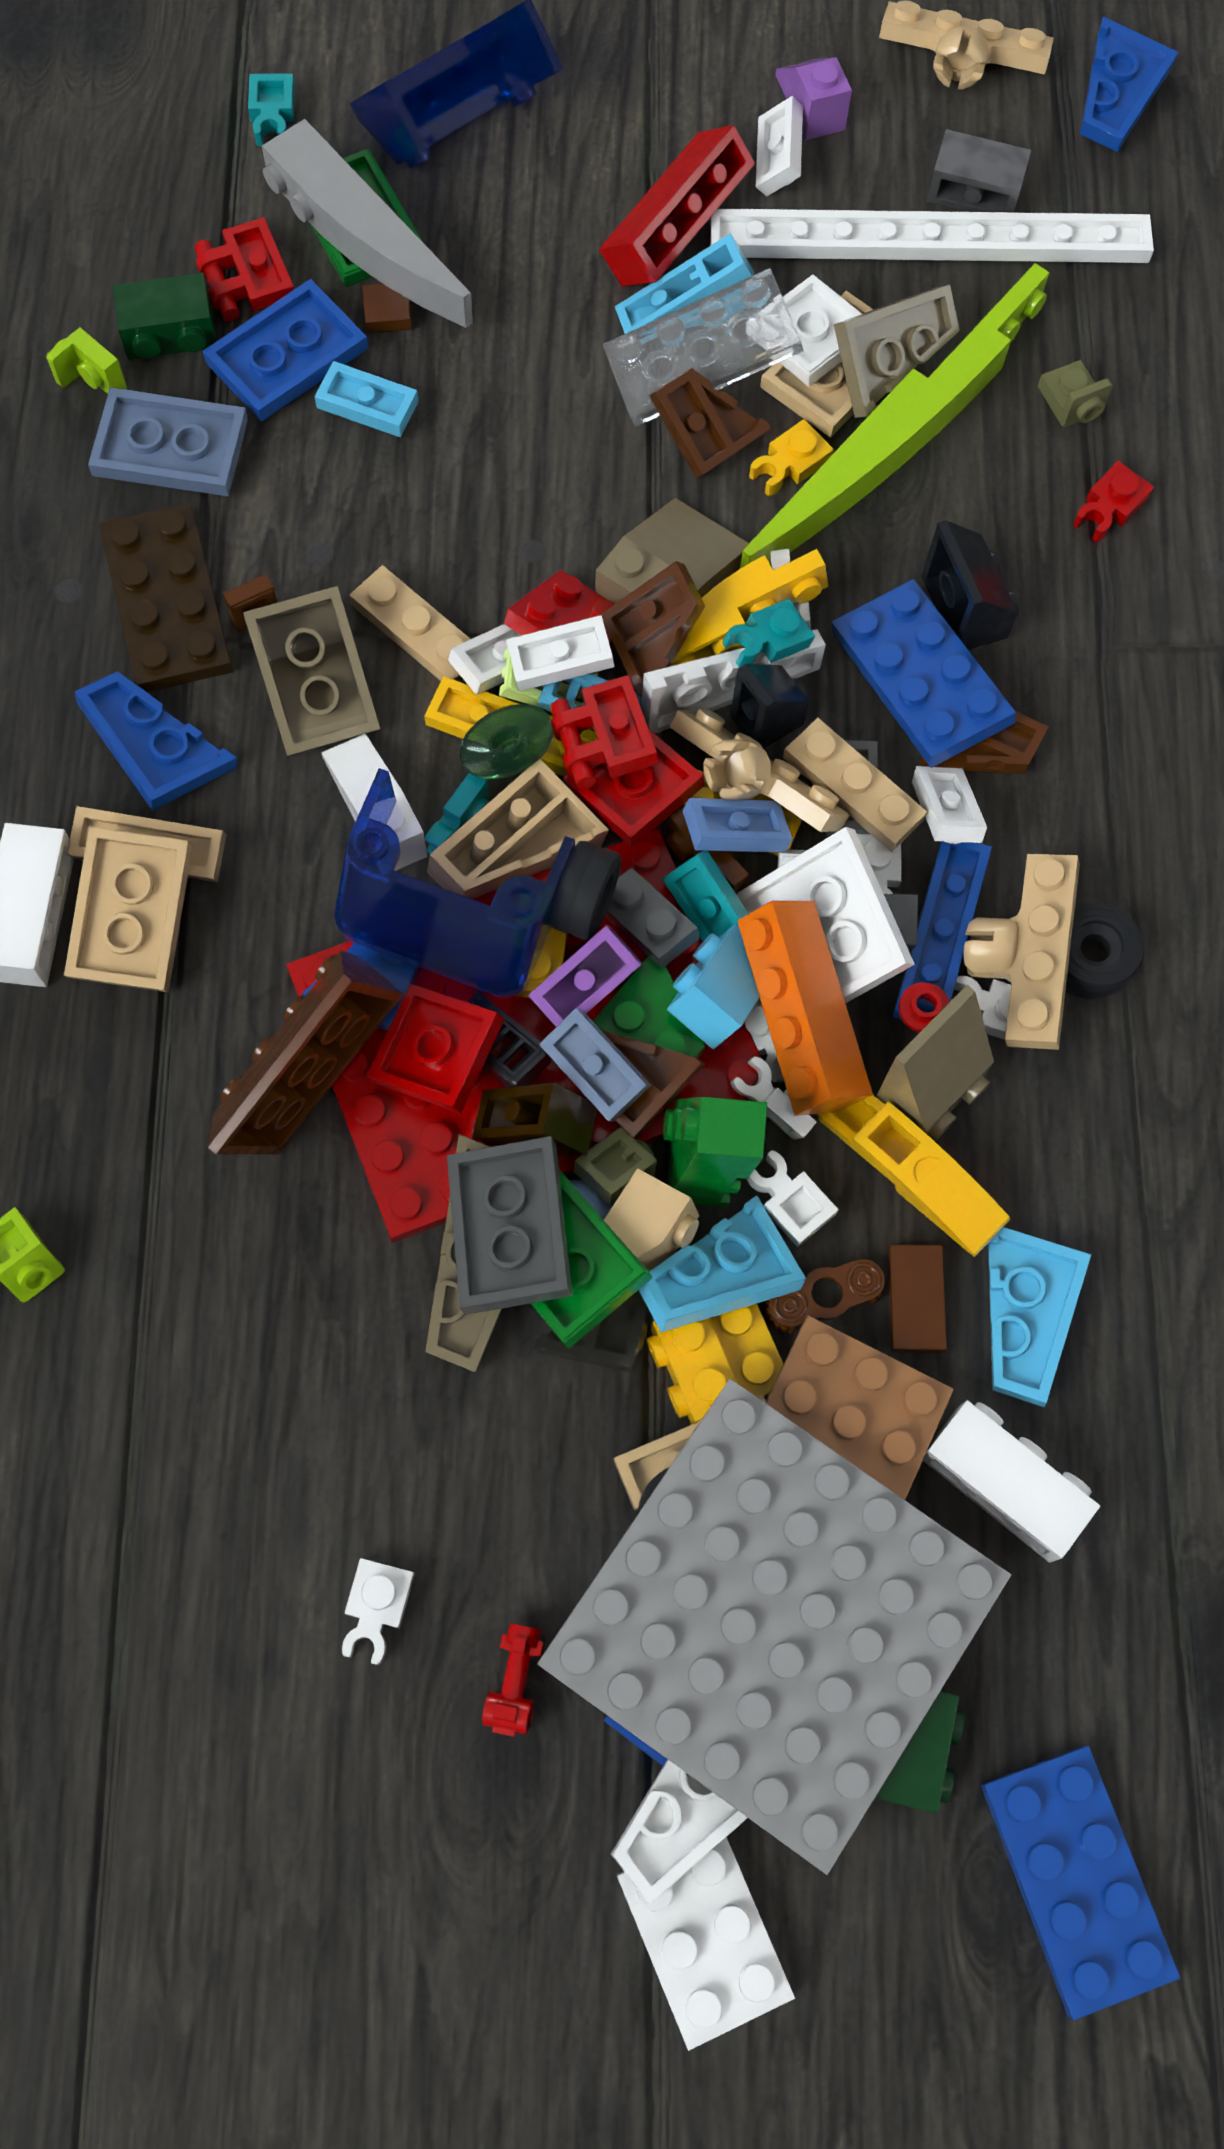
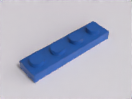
[892,841,992,1019]

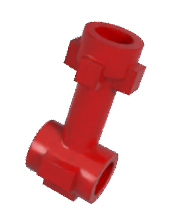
[482,1623,545,1737]

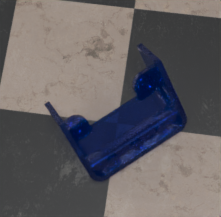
[350,0,564,169]
[334,768,575,997]

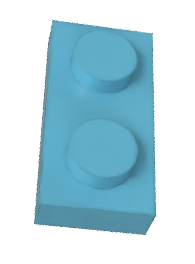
[315,361,419,438]

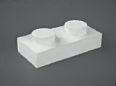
[756,96,803,197]
[506,615,614,692]
[448,624,522,695]
[912,766,987,844]

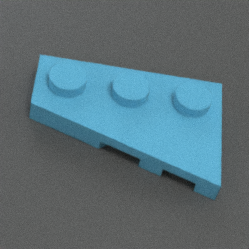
[639,1196,806,1332]
[988,1227,1091,1408]

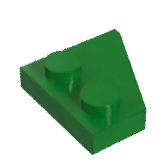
[593,957,705,1058]

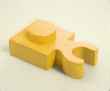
[749,419,834,496]

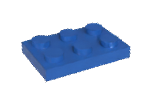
[203,279,369,422]

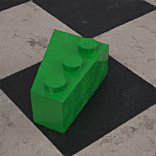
[663,1097,767,1208]

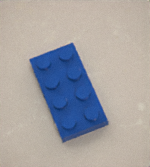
[832,579,1016,768]
[980,1746,1181,2020]

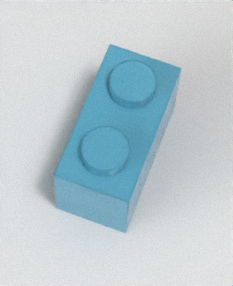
[667,924,759,1049]

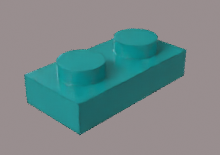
[662,850,748,941]

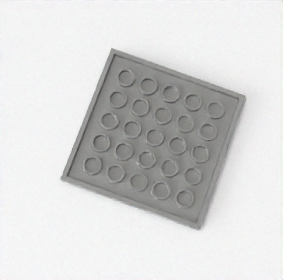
[537,1379,1011,1875]

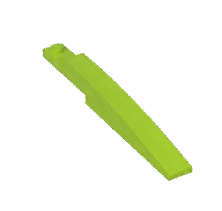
[740,263,1050,568]

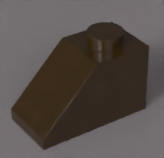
[471,1083,597,1157]

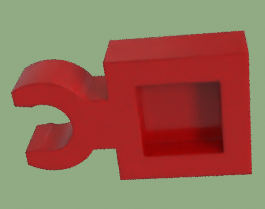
[1073,461,1154,542]

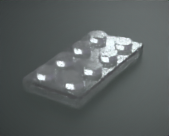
[602,268,804,427]

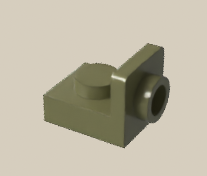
[1037,360,1113,428]
[574,1127,657,1206]

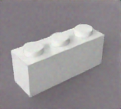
[0,823,74,987]
[923,1400,1100,1563]

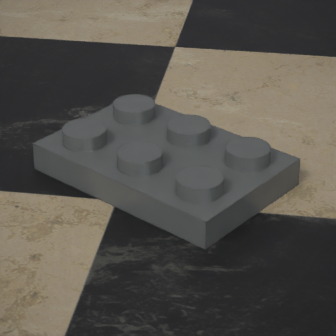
[447,1136,573,1315]

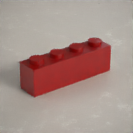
[598,125,755,287]

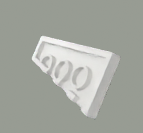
[641,629,826,734]

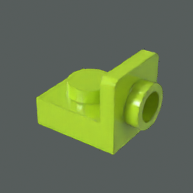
[47,327,127,394]
[0,1207,65,1303]

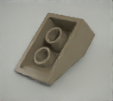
[595,498,749,604]
[243,586,380,756]
[876,985,994,1140]

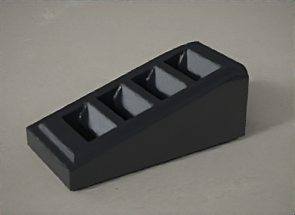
[468,991,551,1088]

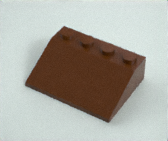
[208,950,404,1155]

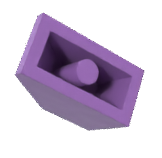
[776,57,852,141]
[528,925,642,1027]

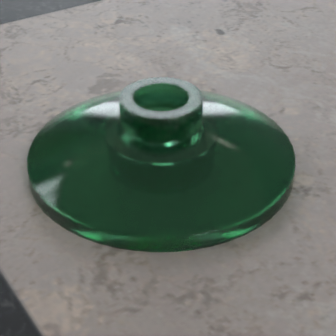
[459,704,554,780]

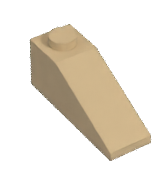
[604,1168,699,1271]

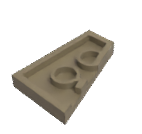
[833,284,960,418]

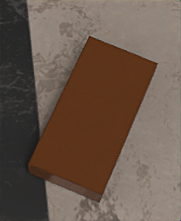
[887,1245,947,1353]

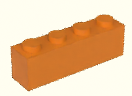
[737,900,873,1116]

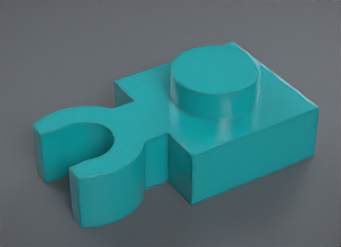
[248,74,295,146]
[722,599,815,667]
[424,771,490,854]

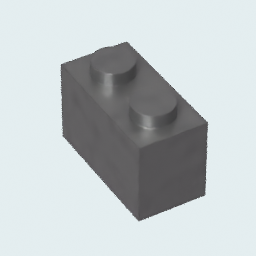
[927,129,1031,213]

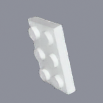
[616,1837,795,2051]

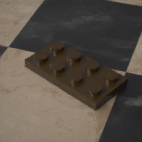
[98,502,233,692]

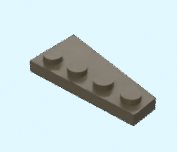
[425,1134,502,1373]

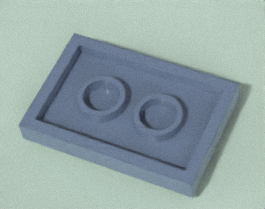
[88,387,248,497]

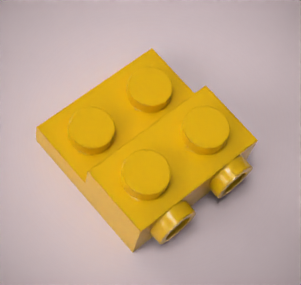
[646,1304,783,1425]

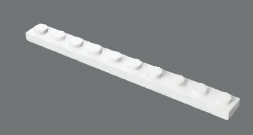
[710,209,1154,263]

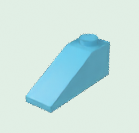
[615,233,765,343]

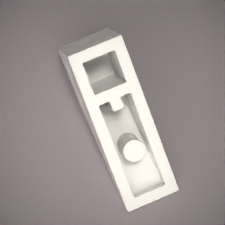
[321,734,427,876]

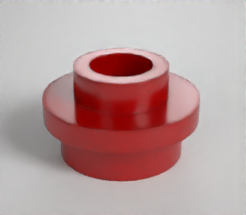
[898,982,950,1033]

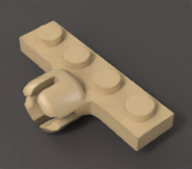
[879,1,1054,90]
[669,707,850,832]
[964,854,1080,1050]

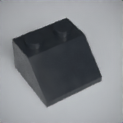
[921,520,1019,650]

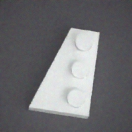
[611,1759,748,1904]

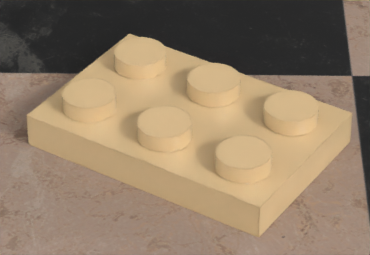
[760,291,873,438]
[64,827,193,993]

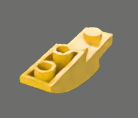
[670,549,829,666]
[817,1095,1010,1257]

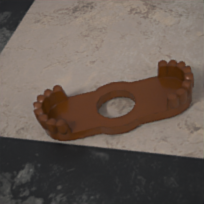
[764,1259,885,1333]

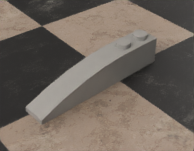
[262,119,473,328]

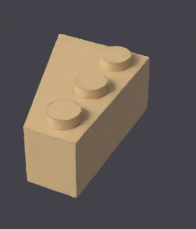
[427,758,609,904]

